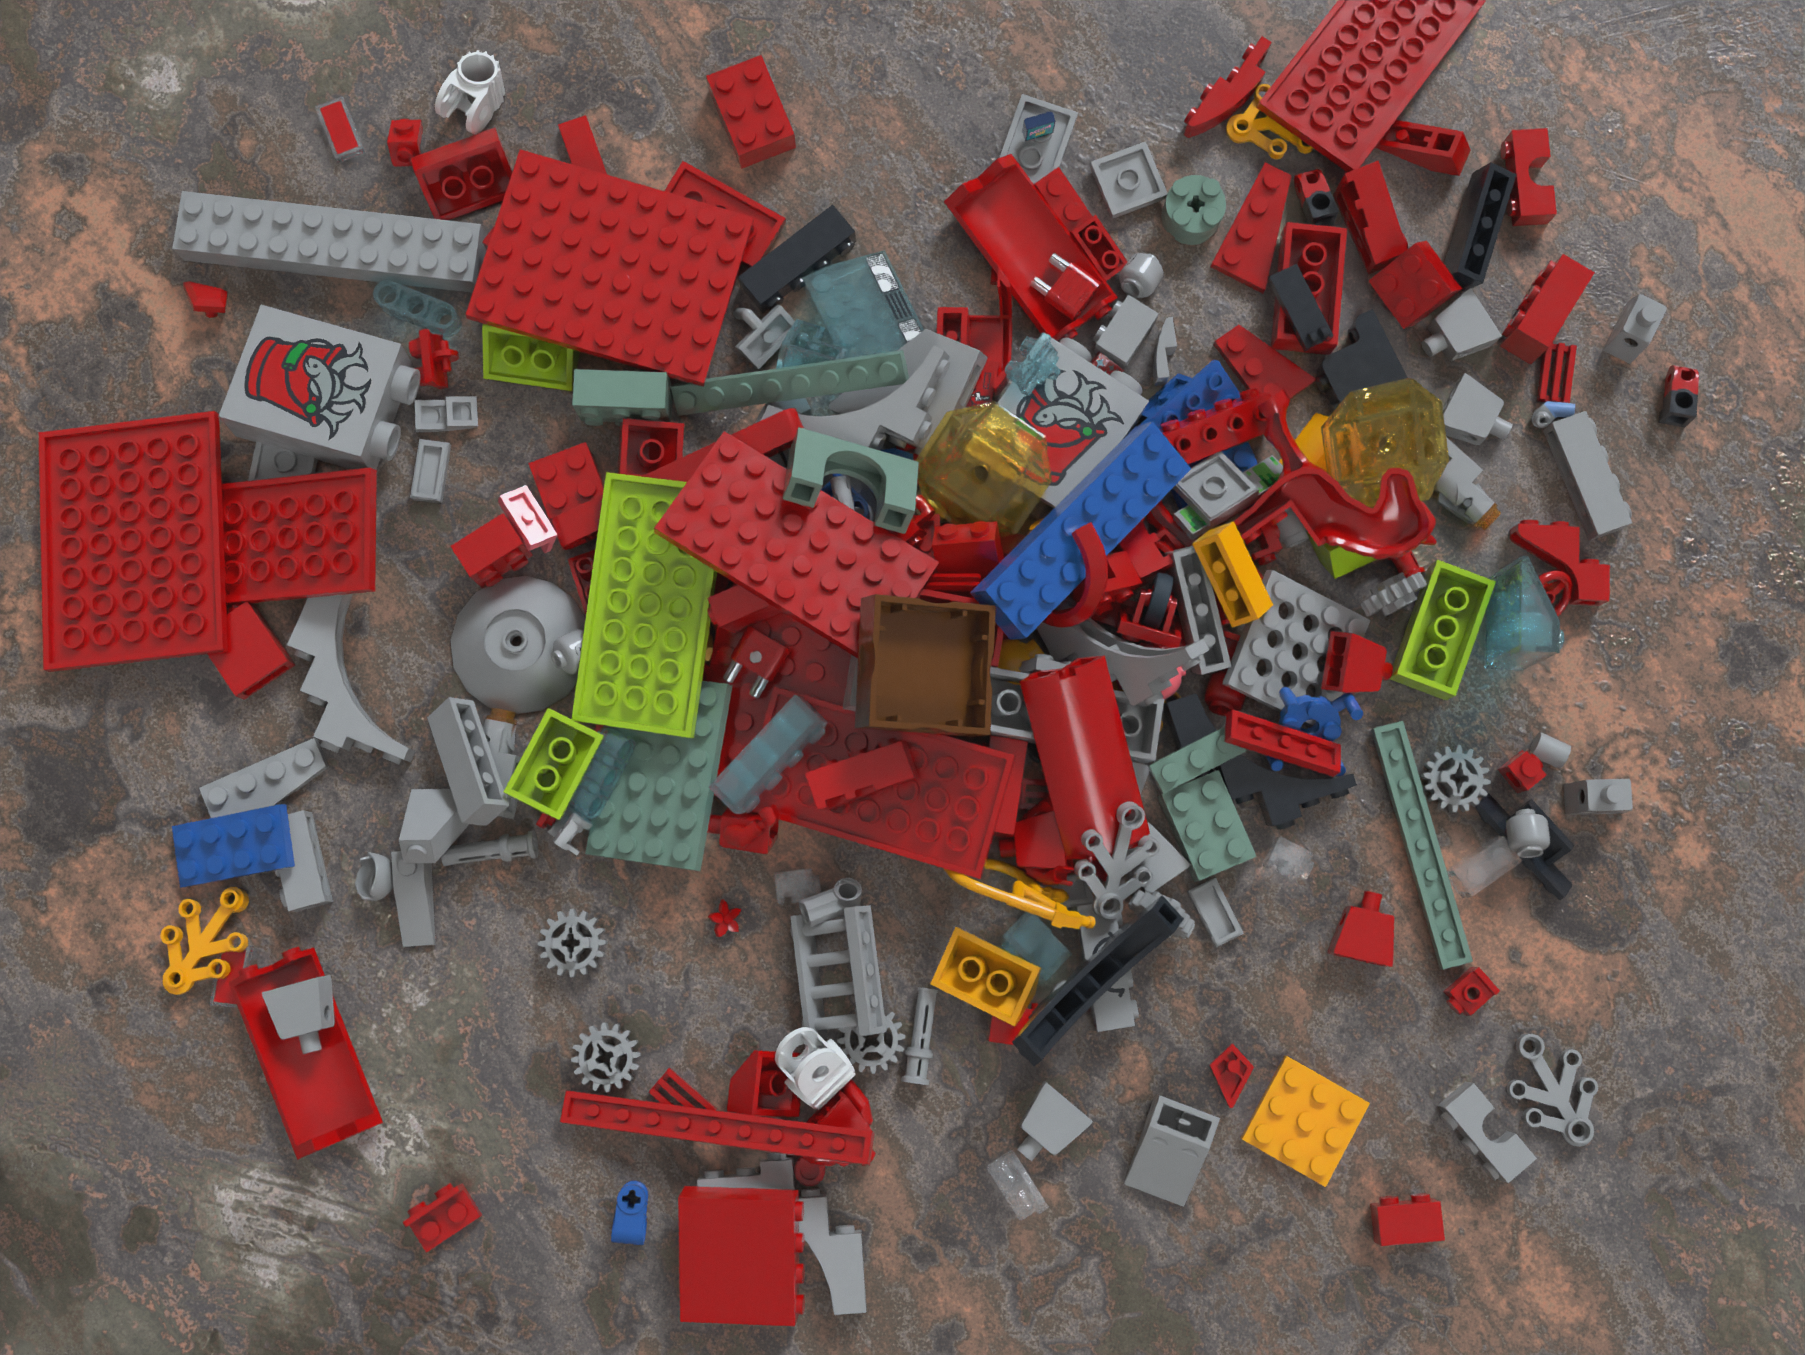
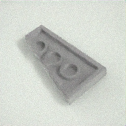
[199,738,329,818]

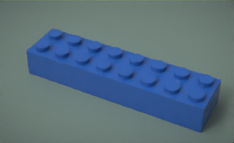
[970,422,1191,640]

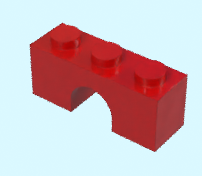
[1501,128,1557,226]

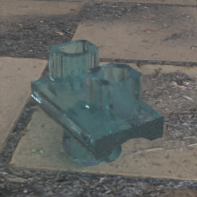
[1005,332,1060,396]

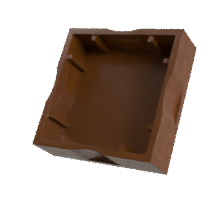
[855,594,996,737]

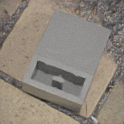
[1124,1094,1220,1207]

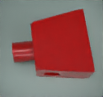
[1321,631,1393,693]
[1327,891,1394,967]

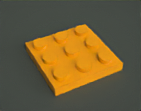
[1240,1055,1370,1187]

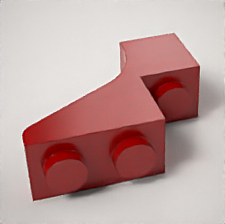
[1509,520,1610,606]

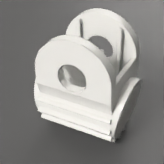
[435,50,505,135]
[775,1027,856,1110]

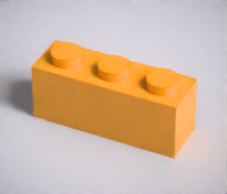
[1192,521,1273,628]

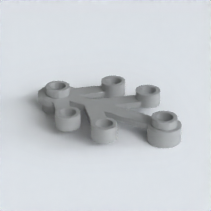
[1074,801,1160,919]
[1506,1033,1598,1147]

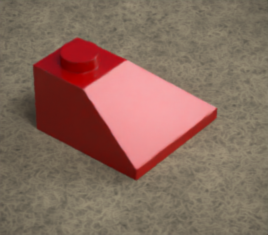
[727,1050,802,1117]

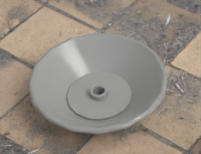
[450,576,585,714]

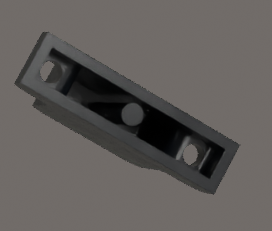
[1315,309,1427,429]

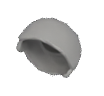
[355,852,393,901]

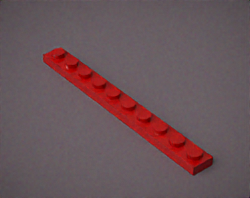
[560,1090,875,1166]

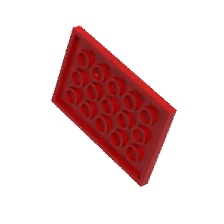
[222,467,377,606]

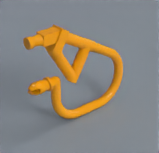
[943,858,1095,929]

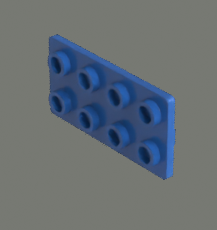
[1140,360,1240,429]

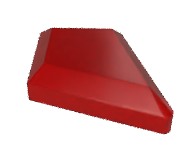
[183,281,228,318]
[1209,1043,1254,1108]

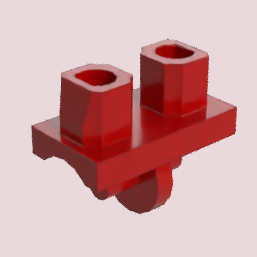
[408,329,459,389]

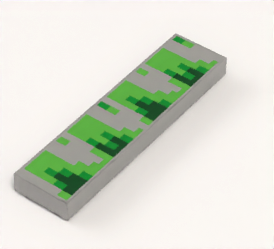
[1174,455,1283,540]

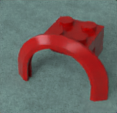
[937,270,1012,396]
[1042,522,1142,628]

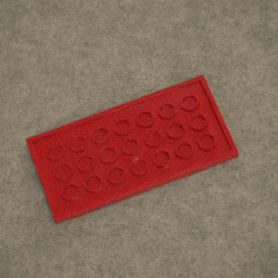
[1256,0,1486,172]
[654,431,939,658]
[740,687,1016,879]

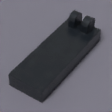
[1268,264,1334,352]

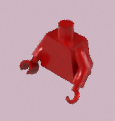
[999,796,1074,886]
[707,804,780,854]
[801,1079,876,1167]

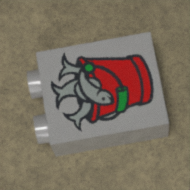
[219,305,420,470]
[959,334,1149,520]

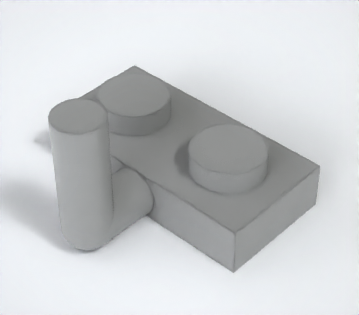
[733,304,800,369]

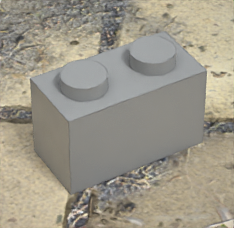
[1093,295,1159,370]

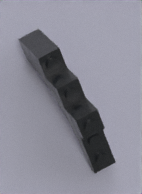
[1163,693,1357,830]
[1012,895,1184,1066]

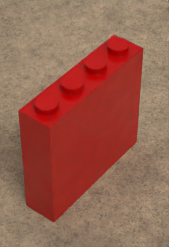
[678,1186,805,1326]

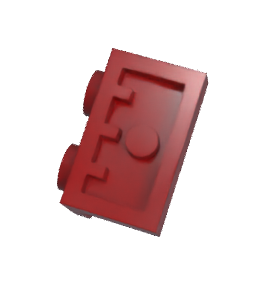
[402,1183,482,1253]

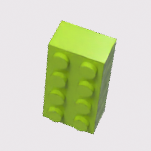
[1390,560,1496,700]

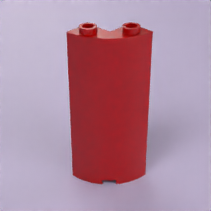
[944,154,1118,342]
[1019,655,1150,862]
[229,947,383,1160]

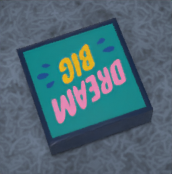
[1022,111,1056,141]

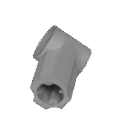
[799,878,862,927]

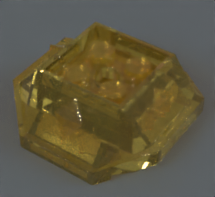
[1321,378,1449,508]
[915,401,1052,537]

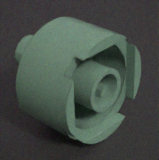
[1161,175,1226,245]

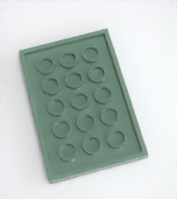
[585,681,733,872]

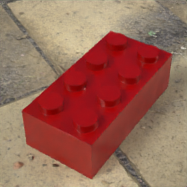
[1271,222,1347,355]

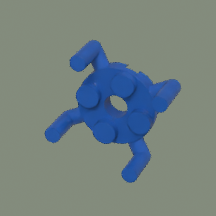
[1265,687,1363,776]

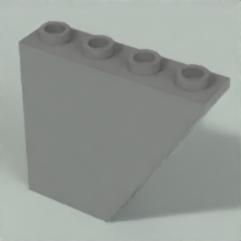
[828,329,988,460]

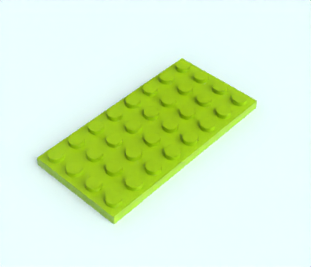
[572,472,717,738]

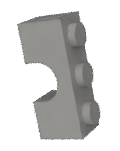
[1437,1081,1537,1183]

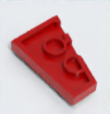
[1213,325,1316,399]

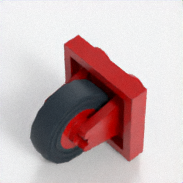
[1117,572,1182,649]

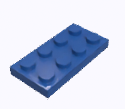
[172,804,295,888]

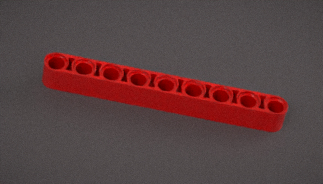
[551,408,804,550]

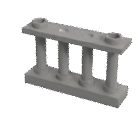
[790,905,887,1039]

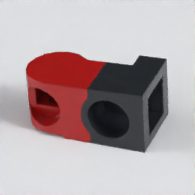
[1294,169,1339,226]
[1658,365,1699,428]

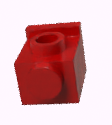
[1497,750,1547,793]
[1443,967,1500,1016]

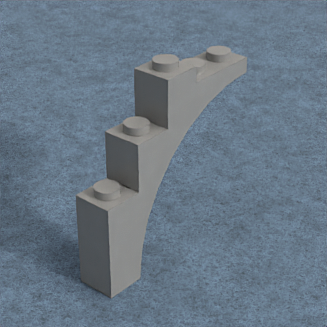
[760,345,950,451]
[287,594,416,764]
[1037,594,1209,707]
[697,1152,867,1315]

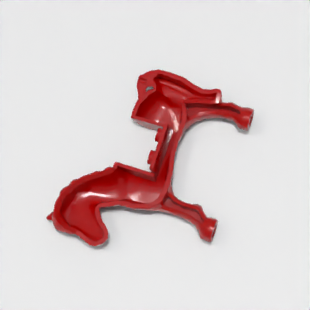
[1146,388,1437,593]

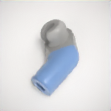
[1532,401,1575,428]

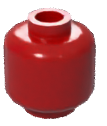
[1204,668,1246,716]

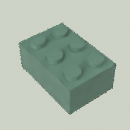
[572,369,673,426]
[1157,770,1257,882]

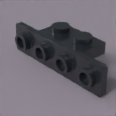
[1475,793,1575,900]

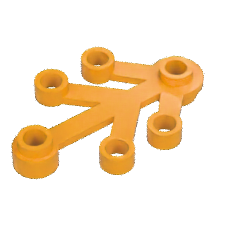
[1226,84,1314,159]
[160,887,249,995]

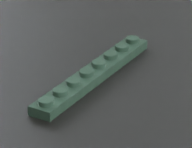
[670,350,909,416]
[1371,721,1473,970]

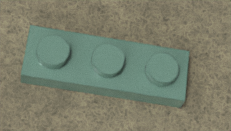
[1148,726,1246,794]

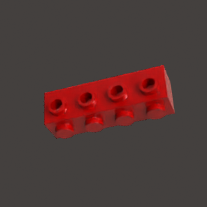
[1159,388,1271,464]

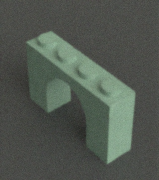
[783,427,919,534]

